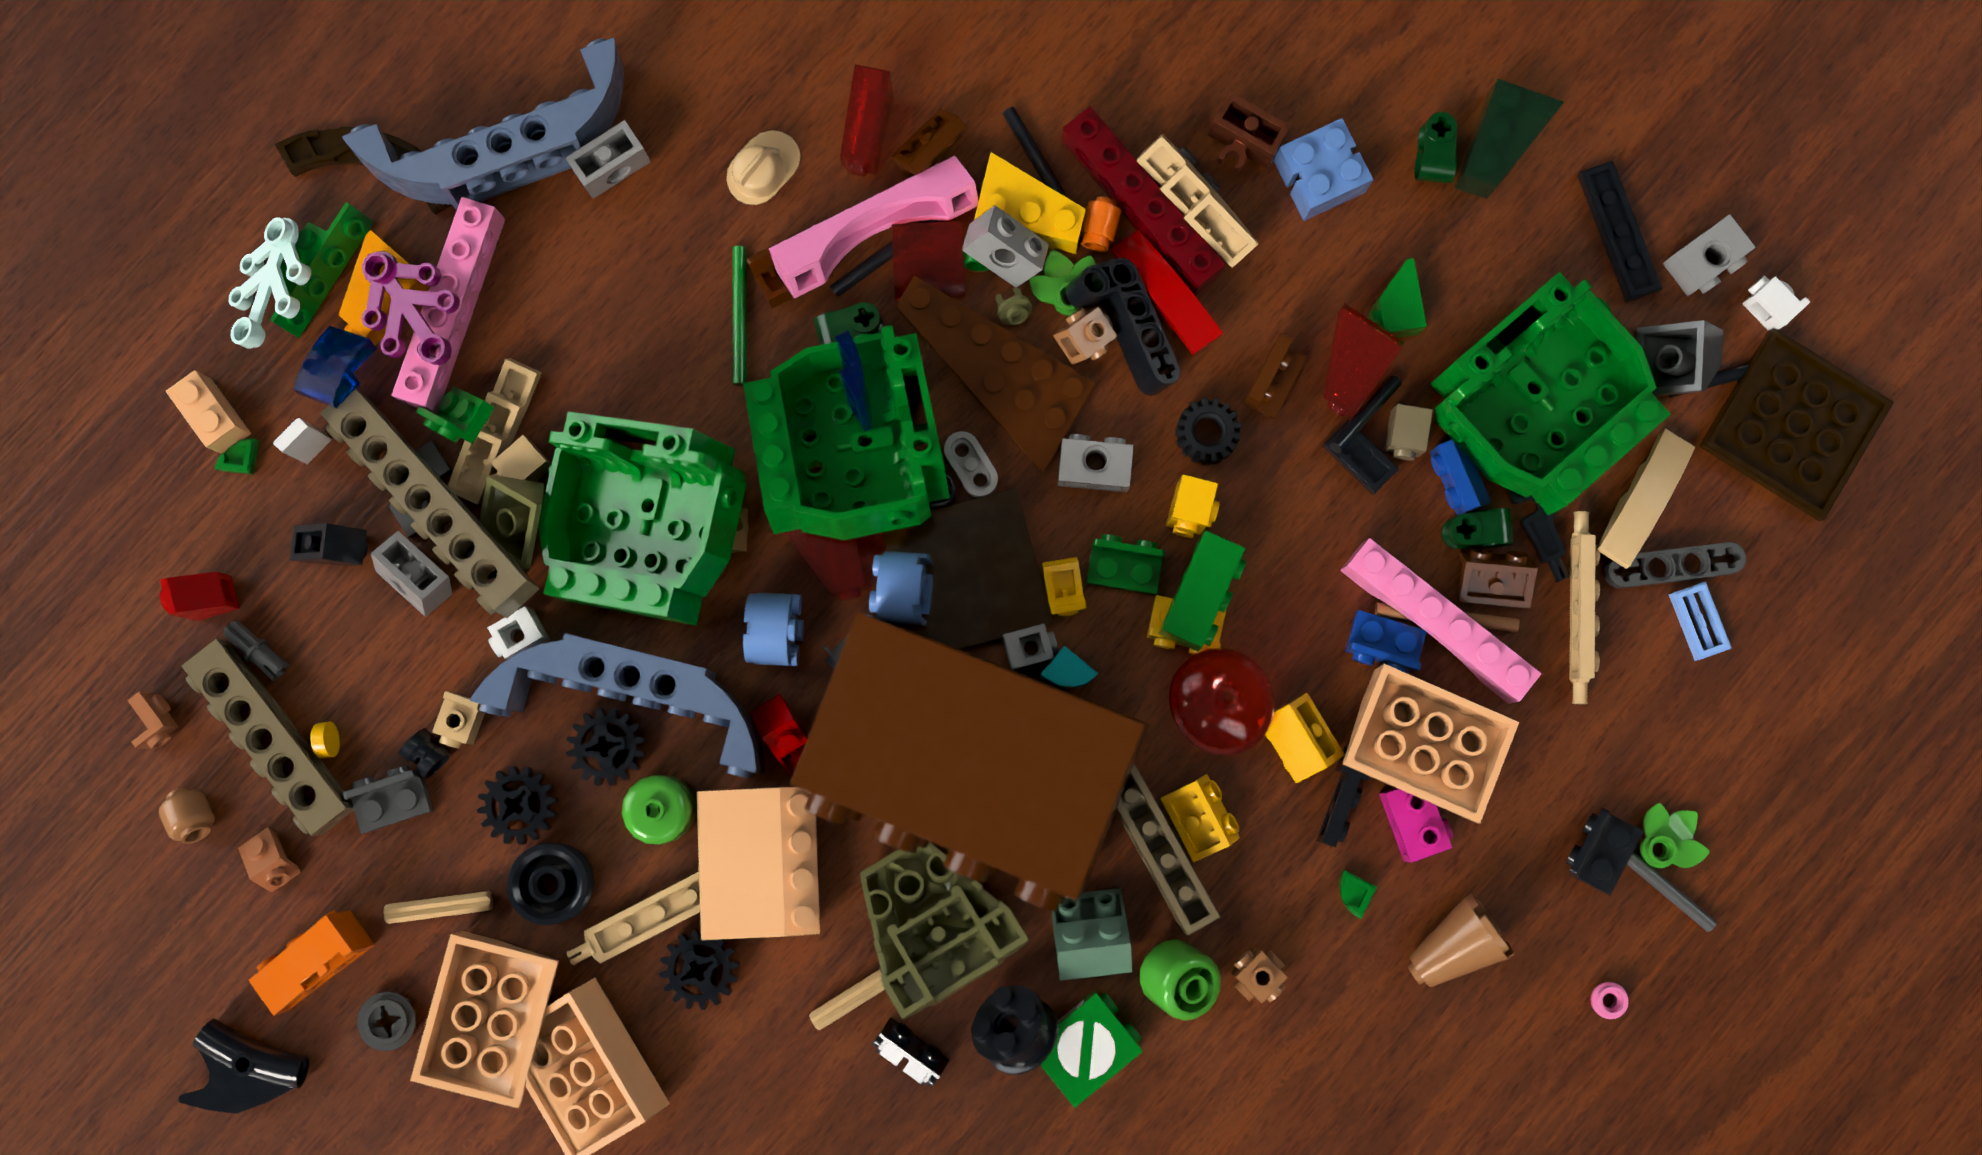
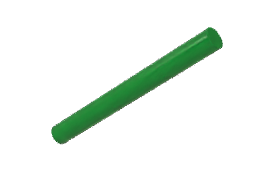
[732,246,747,386]

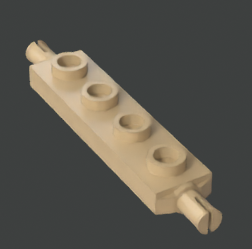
[1569,511,1600,704]
[567,872,700,966]

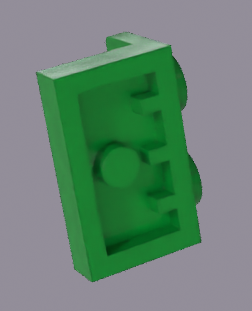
[416,386,495,444]
[1086,534,1165,596]

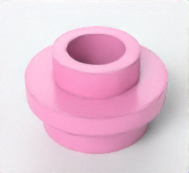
[1591,982,1629,1019]

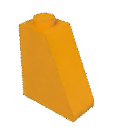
[338,230,429,346]

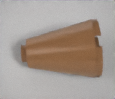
[1407,893,1515,987]

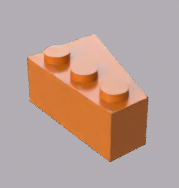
[248,910,375,1016]

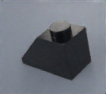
[290,523,368,566]

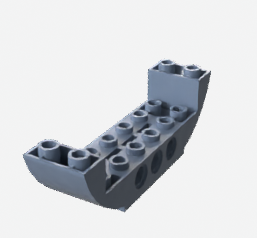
[342,37,624,211]
[470,633,765,778]

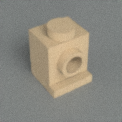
[432,691,485,749]

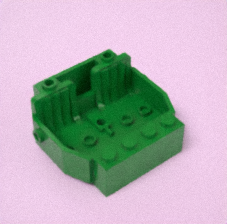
[1431,272,1671,515]
[743,325,950,540]
[538,412,747,625]

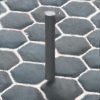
[1627,852,1717,932]

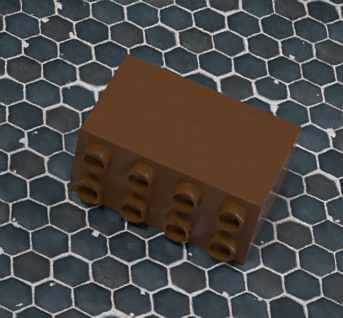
[790,612,1150,911]

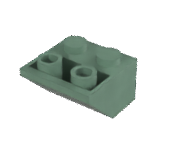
[1051,888,1132,981]

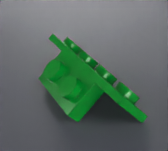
[269,202,374,338]

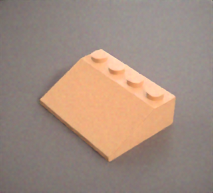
[1343,664,1519,824]
[697,787,820,940]
[410,931,559,1108]
[526,978,670,1155]

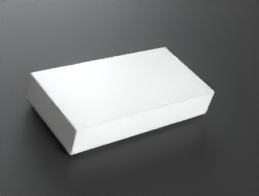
[273,418,332,464]

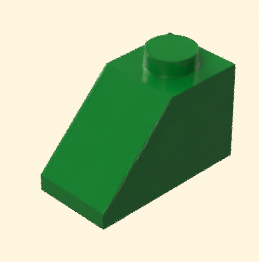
[1369,258,1427,341]

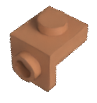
[127,692,179,750]
[238,827,300,892]

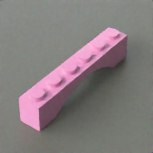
[769,156,979,299]
[1340,538,1542,704]

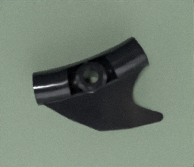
[178,1018,309,1114]

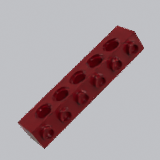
[1062,106,1225,296]

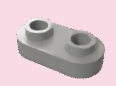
[944,431,998,498]

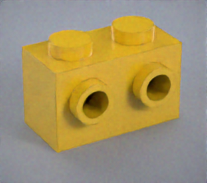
[1166,475,1220,538]
[1259,693,1345,783]

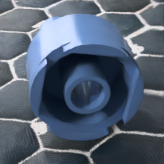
[869,551,933,626]
[743,593,804,666]

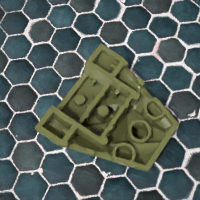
[860,841,1029,1020]

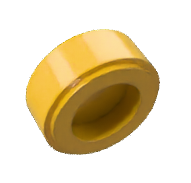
[310,721,340,759]

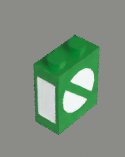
[1040,989,1143,1108]

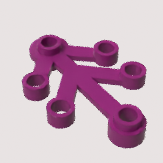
[362,251,460,365]

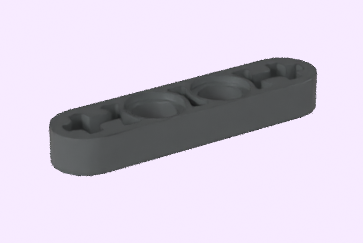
[1604,542,1746,589]

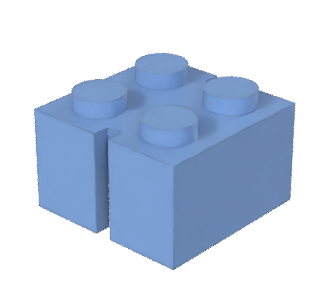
[1273,118,1374,221]

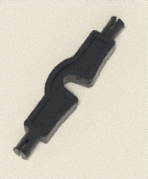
[1506,488,1570,583]

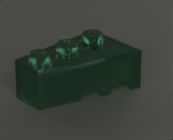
[1454,79,1564,199]

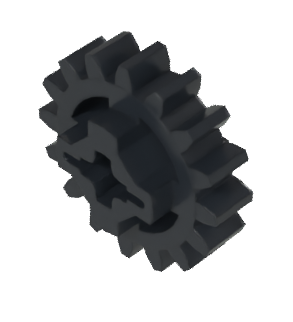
[566,708,647,786]
[477,766,559,845]
[659,929,740,1010]

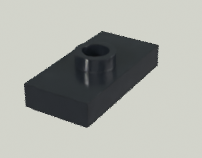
[1322,420,1399,495]

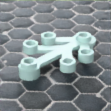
[229,218,311,349]

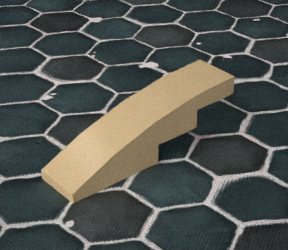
[1136,133,1258,268]
[448,358,542,505]
[1596,428,1695,569]

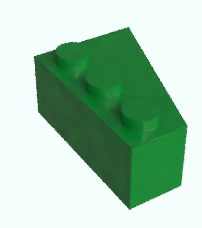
[1158,530,1247,652]

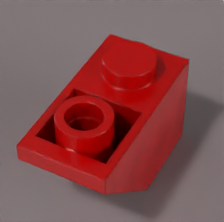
[159,571,239,621]
[750,694,808,779]

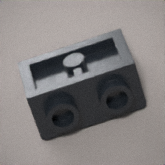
[1566,808,1644,896]

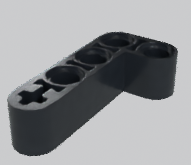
[1066,258,1180,396]

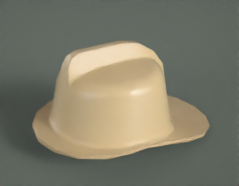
[726,130,800,205]

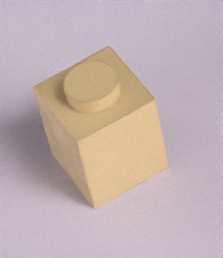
[491,435,551,482]

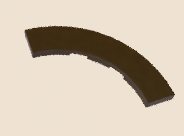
[275,127,453,215]

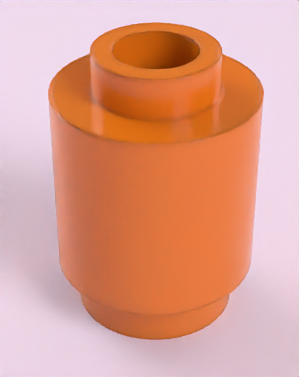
[1080,197,1122,252]

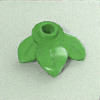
[1029,250,1096,316]
[1640,803,1710,868]

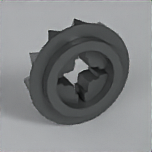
[357,992,417,1051]

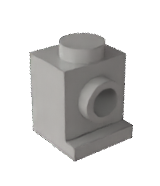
[1002,623,1058,672]

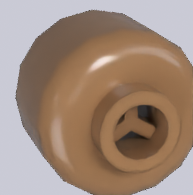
[158,788,215,844]

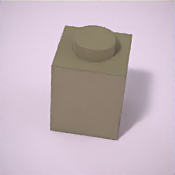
[1384,404,1433,461]

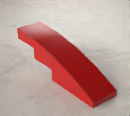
[1110,230,1223,356]

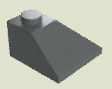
[1637,320,1723,396]

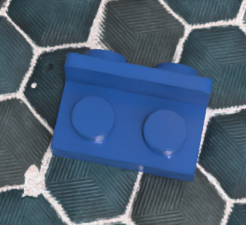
[1344,610,1427,674]

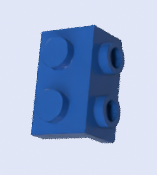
[1430,440,1490,515]

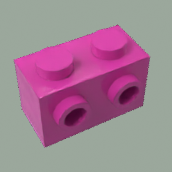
[1379,787,1453,863]

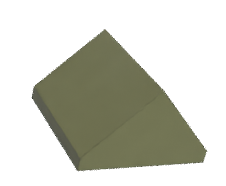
[480,475,544,570]

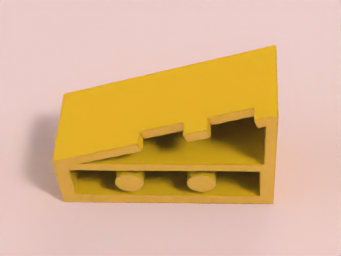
[974,152,1086,254]

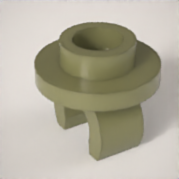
[996,287,1032,325]

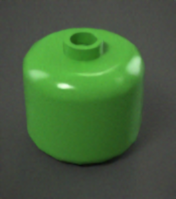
[622,775,697,845]
[1139,939,1221,1021]

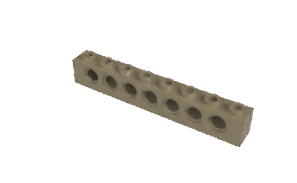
[320,385,540,619]

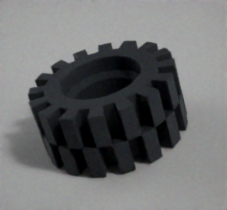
[1175,398,1241,465]

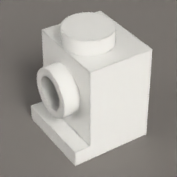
[1742,275,1810,330]
[488,606,551,660]

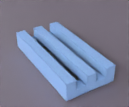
[1668,581,1732,661]

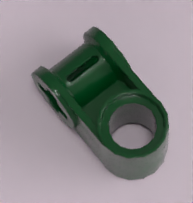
[1414,112,1458,183]
[813,302,884,345]
[1441,508,1515,549]

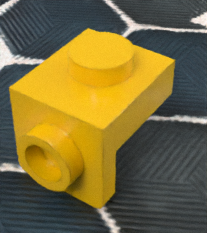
[1042,557,1087,616]

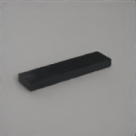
[1577,161,1662,303]

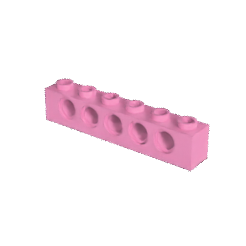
[391,197,505,414]

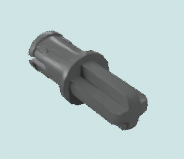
[223,620,290,681]

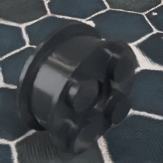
[507,843,594,925]
[971,985,1059,1075]

